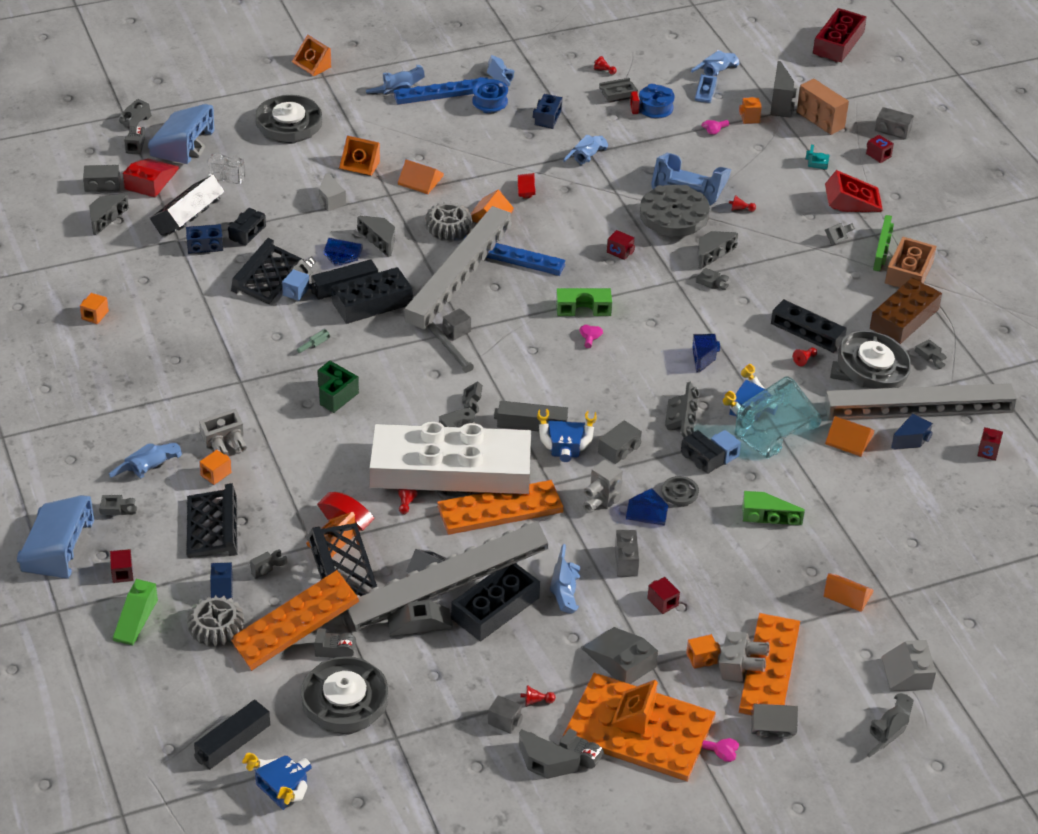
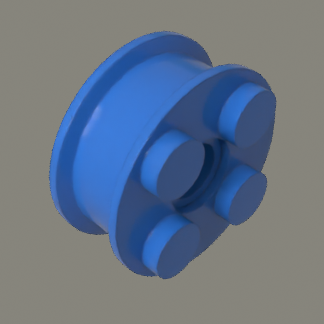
[472,79,508,114]
[639,84,675,118]

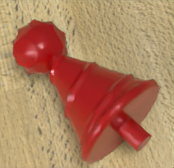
[594,56,617,75]
[729,195,756,212]
[792,347,817,367]
[398,489,418,514]
[520,685,556,707]

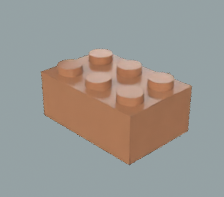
[796,78,849,135]
[885,237,937,288]

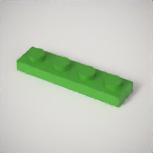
[873,215,894,272]

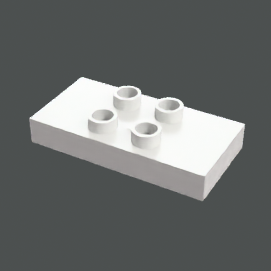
[370,422,531,494]

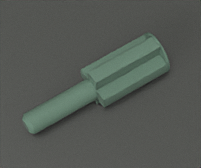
[297,329,330,353]

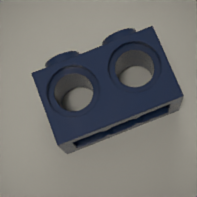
[532,94,563,129]
[186,224,223,254]

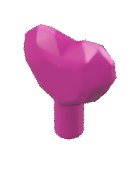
[701,120,729,135]
[579,324,603,348]
[702,738,739,762]

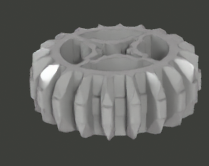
[425,202,472,240]
[187,595,244,647]

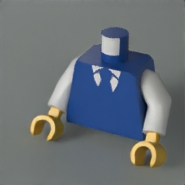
[723,364,778,421]
[537,409,597,462]
[242,753,312,810]

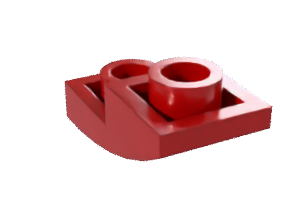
[518,173,536,198]

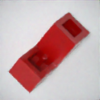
[317,492,375,531]

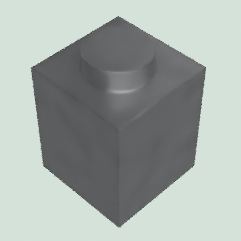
[442,308,471,340]
[488,695,523,734]

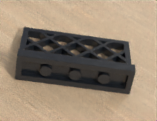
[231,238,304,304]
[186,483,238,558]
[307,523,377,597]

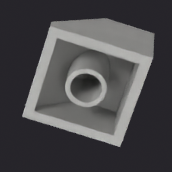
[881,640,936,691]

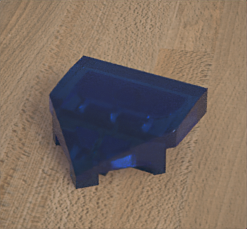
[323,238,363,266]
[626,488,668,526]

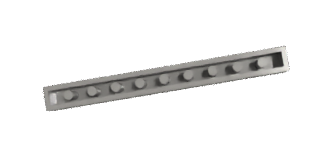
[405,206,512,329]
[824,383,1017,420]
[347,521,548,631]

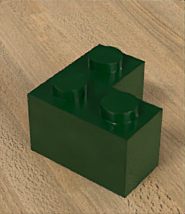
[317,360,359,413]

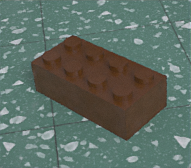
[869,278,942,344]

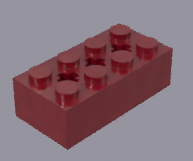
[812,8,867,63]

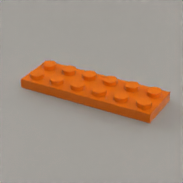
[437,480,564,535]
[231,570,360,671]
[739,613,800,715]

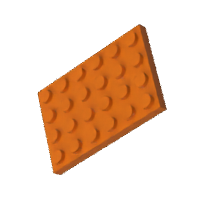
[563,673,716,782]

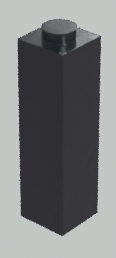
[309,259,378,300]
[194,699,270,769]

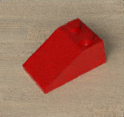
[123,158,179,198]
[825,170,883,212]

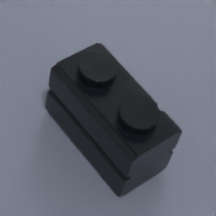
[228,208,266,246]
[681,430,725,473]

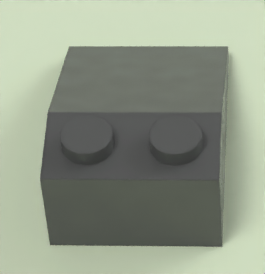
[770,61,797,118]
[582,627,658,684]

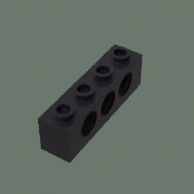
[771,299,847,353]

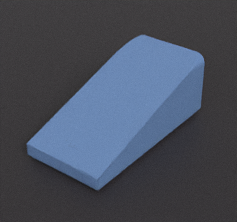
[695,74,717,103]

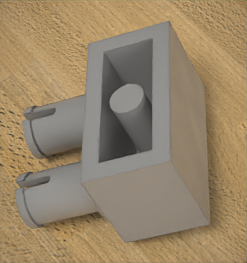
[199,408,247,455]
[583,459,623,513]
[719,631,770,682]

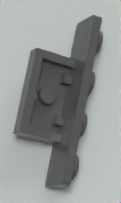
[665,381,699,438]

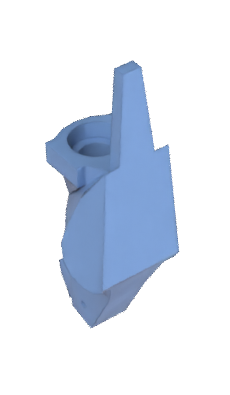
[691,50,739,76]
[487,55,515,87]
[366,65,425,94]
[563,135,608,165]
[109,442,182,479]
[550,544,580,613]

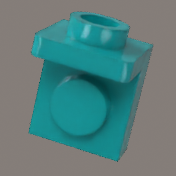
[805,144,830,170]

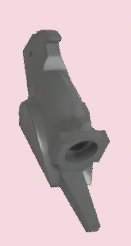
[867,693,914,758]

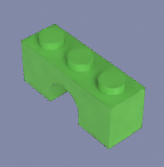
[556,288,612,316]

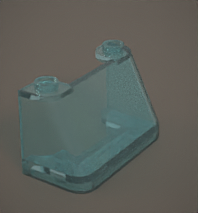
[734,376,821,459]

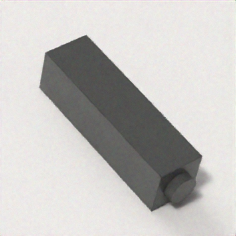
[494,401,568,432]

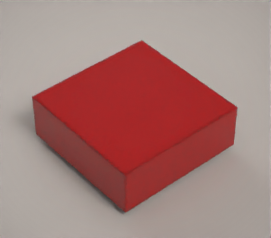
[630,91,639,114]

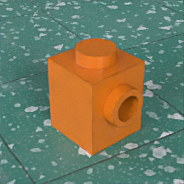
[739,97,762,124]
[80,293,109,324]
[199,450,232,485]
[686,634,721,669]

